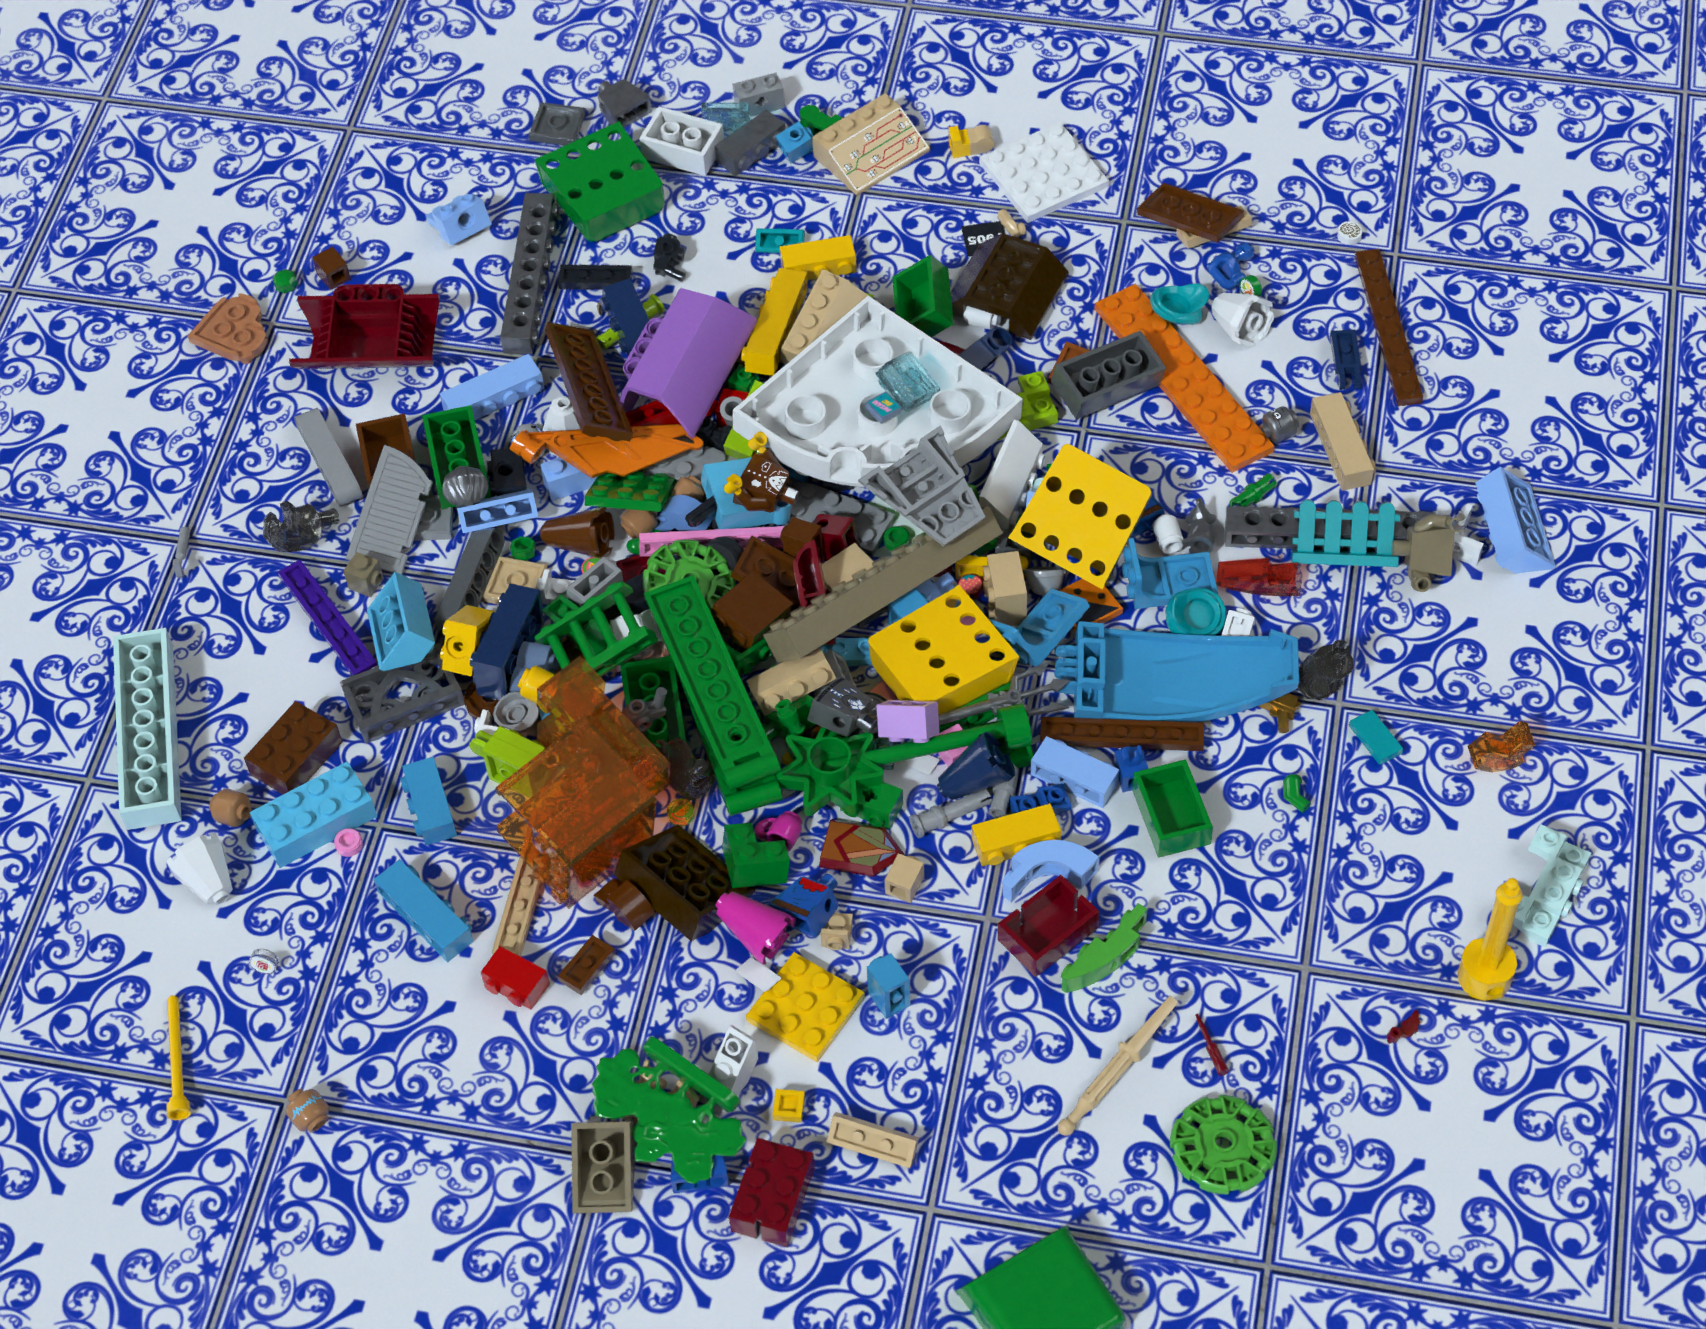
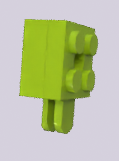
[469,726,552,801]

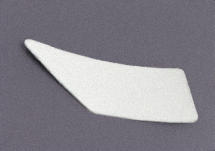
[901,741,940,775]

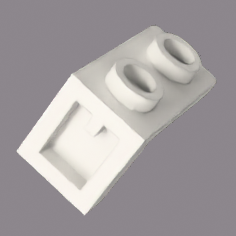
[1453,504,1484,566]

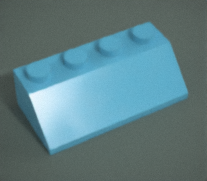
[367,572,435,671]

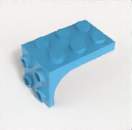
[1122,538,1218,609]
[985,588,1090,666]

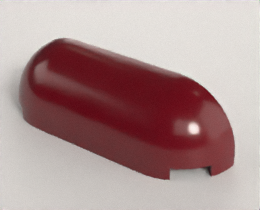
[793,540,836,645]

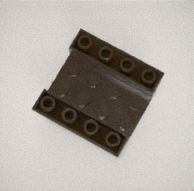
[951,233,1069,340]

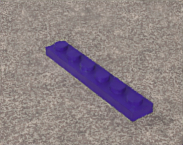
[278,560,377,675]

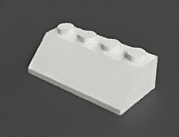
[979,420,1046,534]

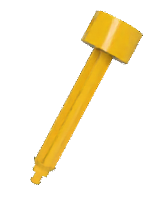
[1457,878,1523,1001]

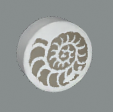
[1337,221,1362,245]

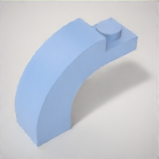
[1002,840,1099,902]

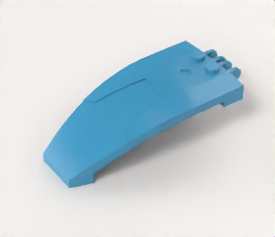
[1054,621,1299,722]

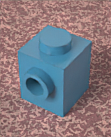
[775,121,813,164]

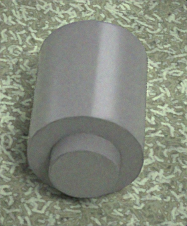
[720,396,742,428]

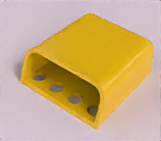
[1008,444,1152,590]
[868,585,1019,714]

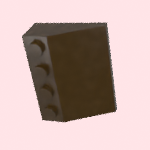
[614,824,755,941]

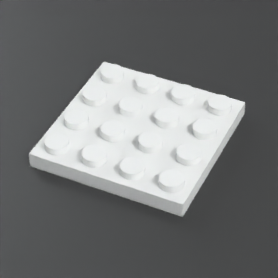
[979,122,1109,223]

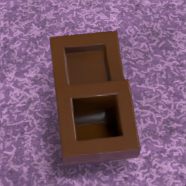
[594,878,655,931]

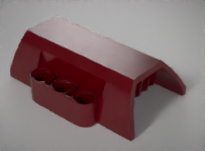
[289,284,440,369]

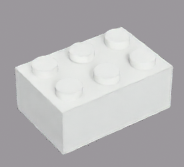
[639,107,724,176]

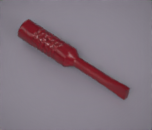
[1195,1013,1229,1076]

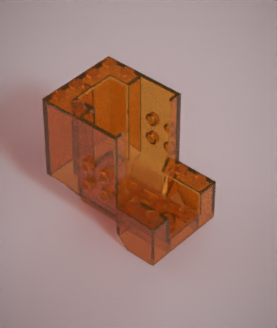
[496,656,671,909]

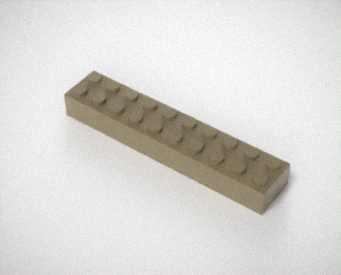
[763,505,1003,663]

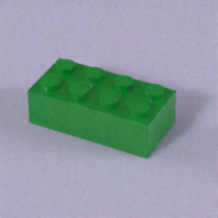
[422,405,491,509]
[620,656,689,770]

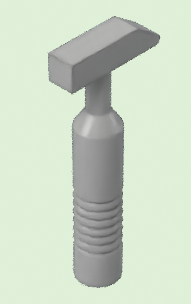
[173,527,190,578]

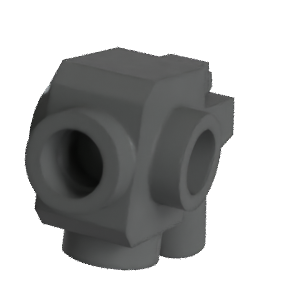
[618,687,667,734]

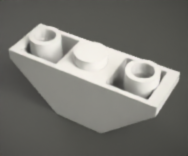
[699,1025,758,1115]

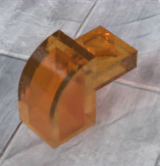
[1467,721,1535,772]

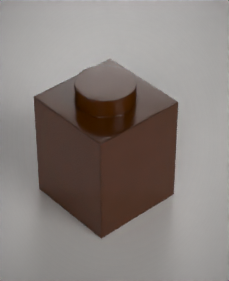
[312,246,351,290]

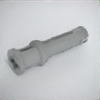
[909,789,992,838]

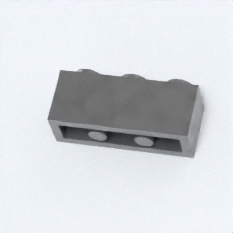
[715,110,786,177]

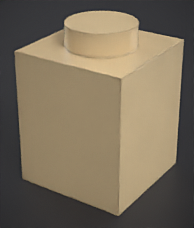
[885,853,924,903]

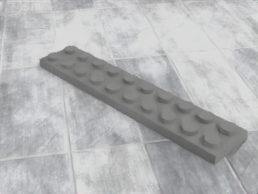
[645,437,895,557]

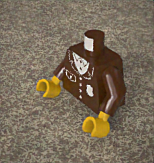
[724,431,799,513]

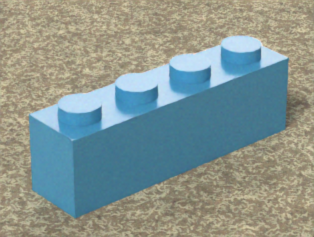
[374,859,473,963]

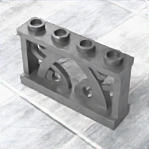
[340,643,465,744]

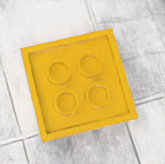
[746,952,865,1062]

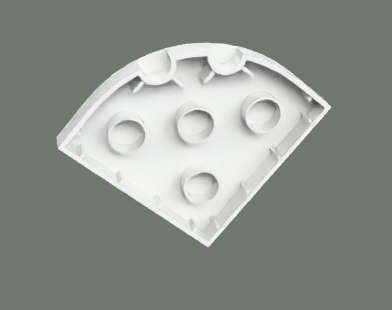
[733,296,1023,487]

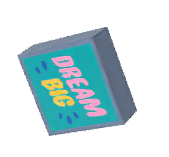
[865,391,902,424]

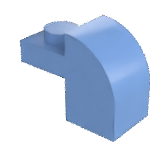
[655,495,714,532]

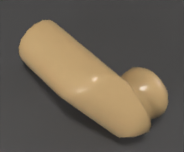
[997,209,1026,238]

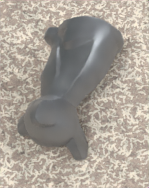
[1183,498,1216,554]

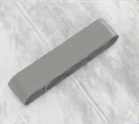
[294,408,363,507]

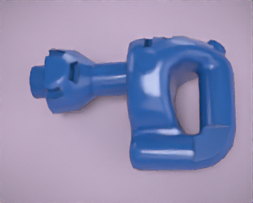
[1207,242,1254,290]

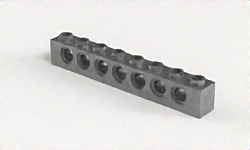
[500,193,559,354]
[1225,506,1436,551]

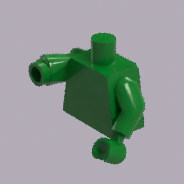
[759,665,816,741]

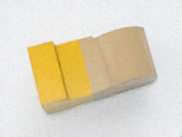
[948,125,994,158]

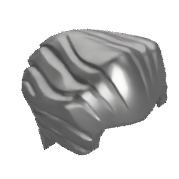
[442,466,488,506]

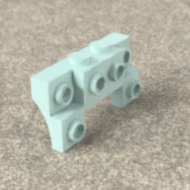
[1513,824,1591,947]

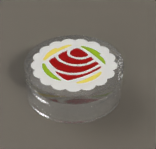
[249,949,279,974]

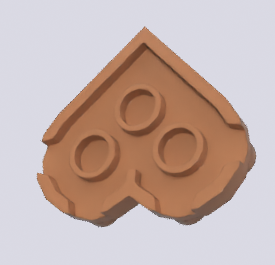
[187,293,268,364]

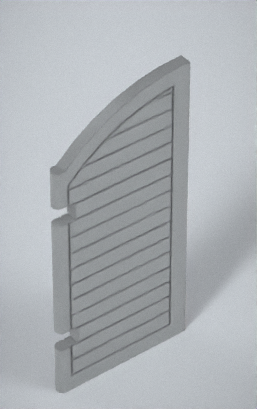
[346,445,433,574]

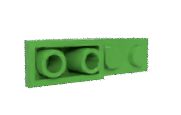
[1061,903,1147,993]

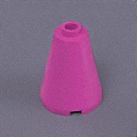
[715,891,796,965]

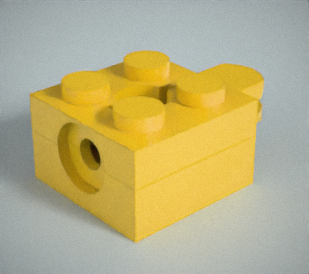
[440,605,496,676]

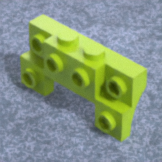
[997,371,1058,440]

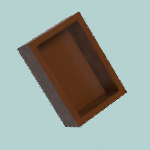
[356,413,416,488]
[244,701,342,794]

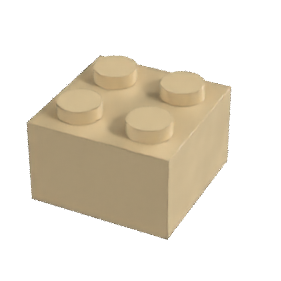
[983,551,1027,626]

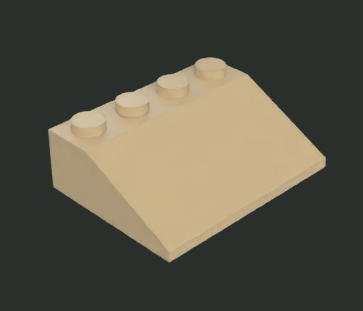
[780,269,879,365]

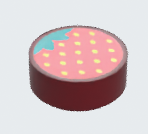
[957,574,983,600]

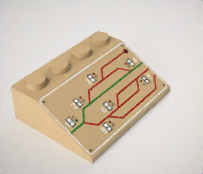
[812,93,930,196]

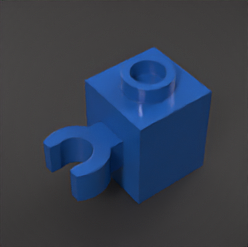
[1114,745,1149,793]

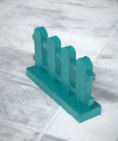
[1291,499,1400,567]

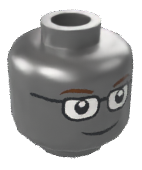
[1260,406,1300,443]

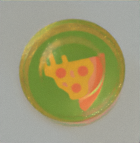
[667,798,695,827]

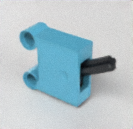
[685,457,792,529]

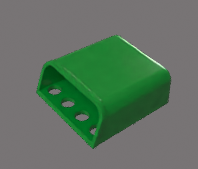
[534,121,665,242]
[955,1225,1126,1329]

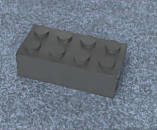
[1051,330,1166,419]

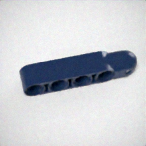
[958,327,1013,372]

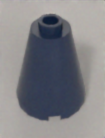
[937,731,1016,800]

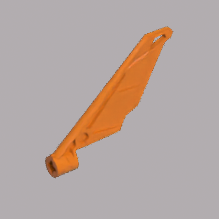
[510,424,703,479]

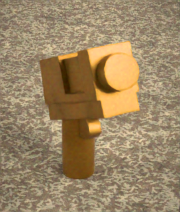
[1258,693,1301,733]

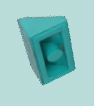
[755,228,805,253]

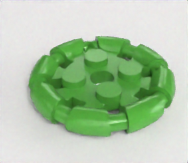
[643,539,736,612]
[1170,1095,1277,1195]

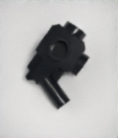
[653,234,686,282]
[696,417,732,451]

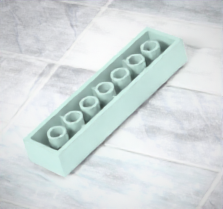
[113,628,182,830]

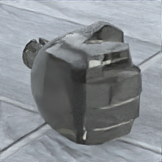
[263,501,339,552]
[1297,640,1354,700]
[651,739,714,801]

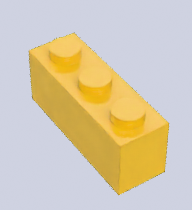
[780,235,857,280]
[972,803,1061,866]

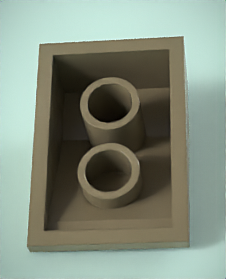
[571,1121,636,1213]

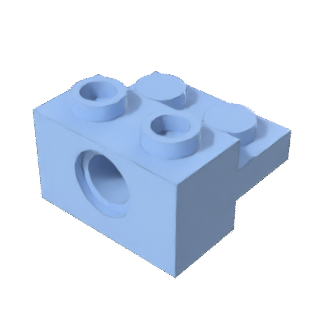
[425,193,492,246]

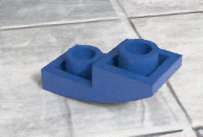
[1008,784,1072,816]

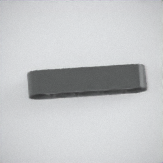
[435,528,505,634]

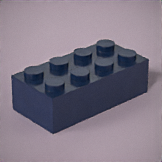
[470,583,544,700]

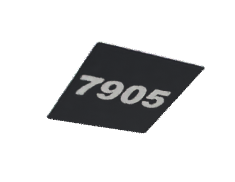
[961,221,1005,257]

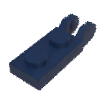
[1330,330,1361,390]

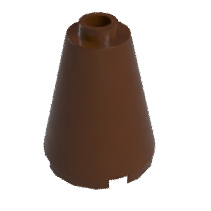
[540,507,615,558]

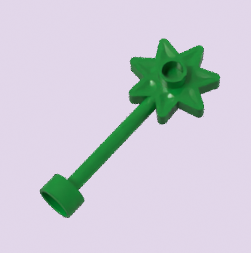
[776,703,1032,816]

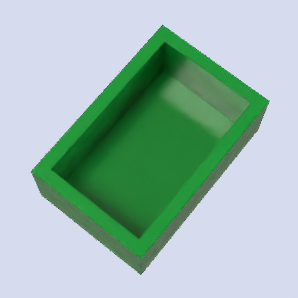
[892,255,954,337]
[1132,759,1213,858]

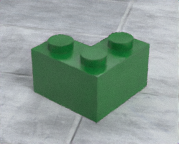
[722,823,790,888]

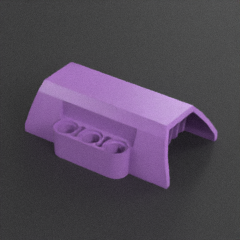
[620,288,757,438]

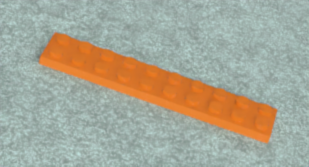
[1094,284,1275,473]

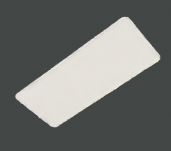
[735,957,781,992]

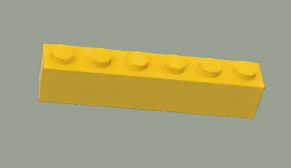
[741,268,807,376]

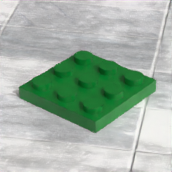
[585,471,675,512]

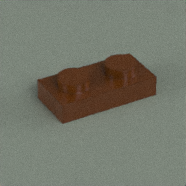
[558,935,616,995]

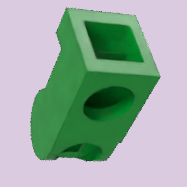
[799,105,843,136]

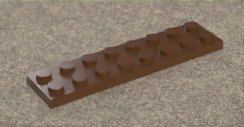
[545,322,633,442]

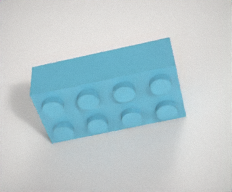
[249,761,377,868]

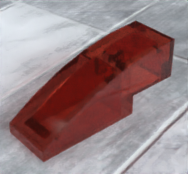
[1216,558,1303,596]

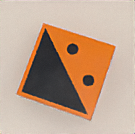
[1059,573,1123,631]

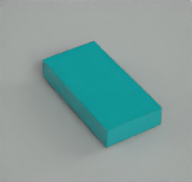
[1349,709,1403,765]

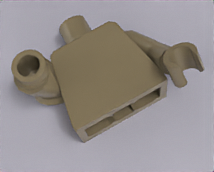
[1391,513,1466,592]

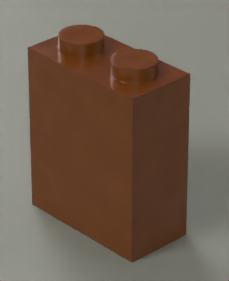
[711,571,793,650]

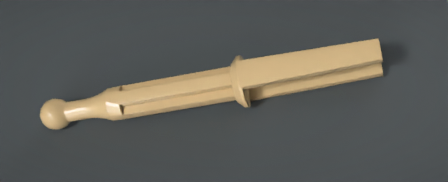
[1058,995,1178,1136]

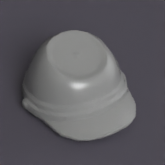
[1023,566,1066,595]
[493,691,539,733]

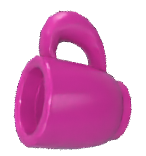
[754,811,803,852]

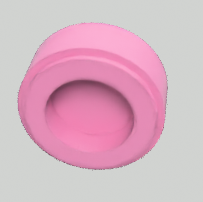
[334,828,363,857]

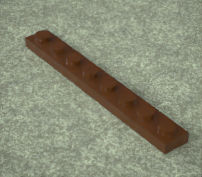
[1355,249,1423,406]

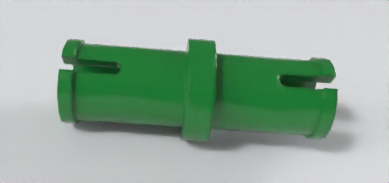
[1229,473,1277,507]

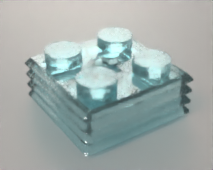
[875,351,940,412]

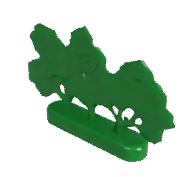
[592,1036,746,1184]

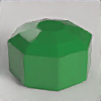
[272,269,298,293]
[510,536,536,561]

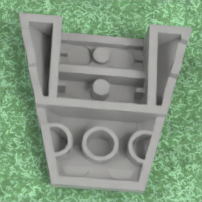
[858,425,986,547]

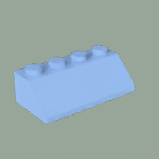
[1475,467,1556,574]

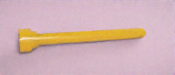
[166,995,191,1120]

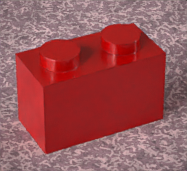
[481,946,550,1010]

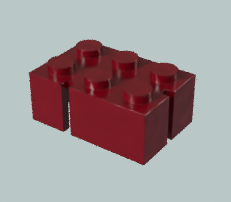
[998,875,1099,977]
[729,1138,815,1247]

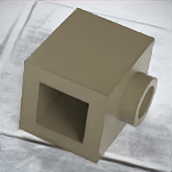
[343,552,384,597]

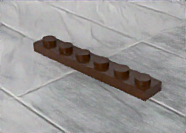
[1040,716,1204,751]

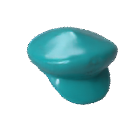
[1150,283,1209,325]
[1165,588,1226,636]

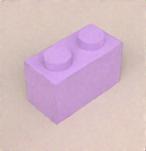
[876,700,940,743]

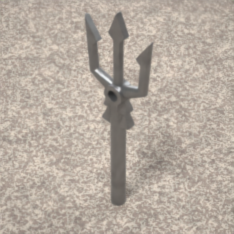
[938,661,1071,725]

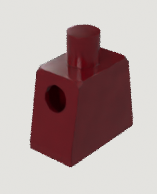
[812,514,860,561]

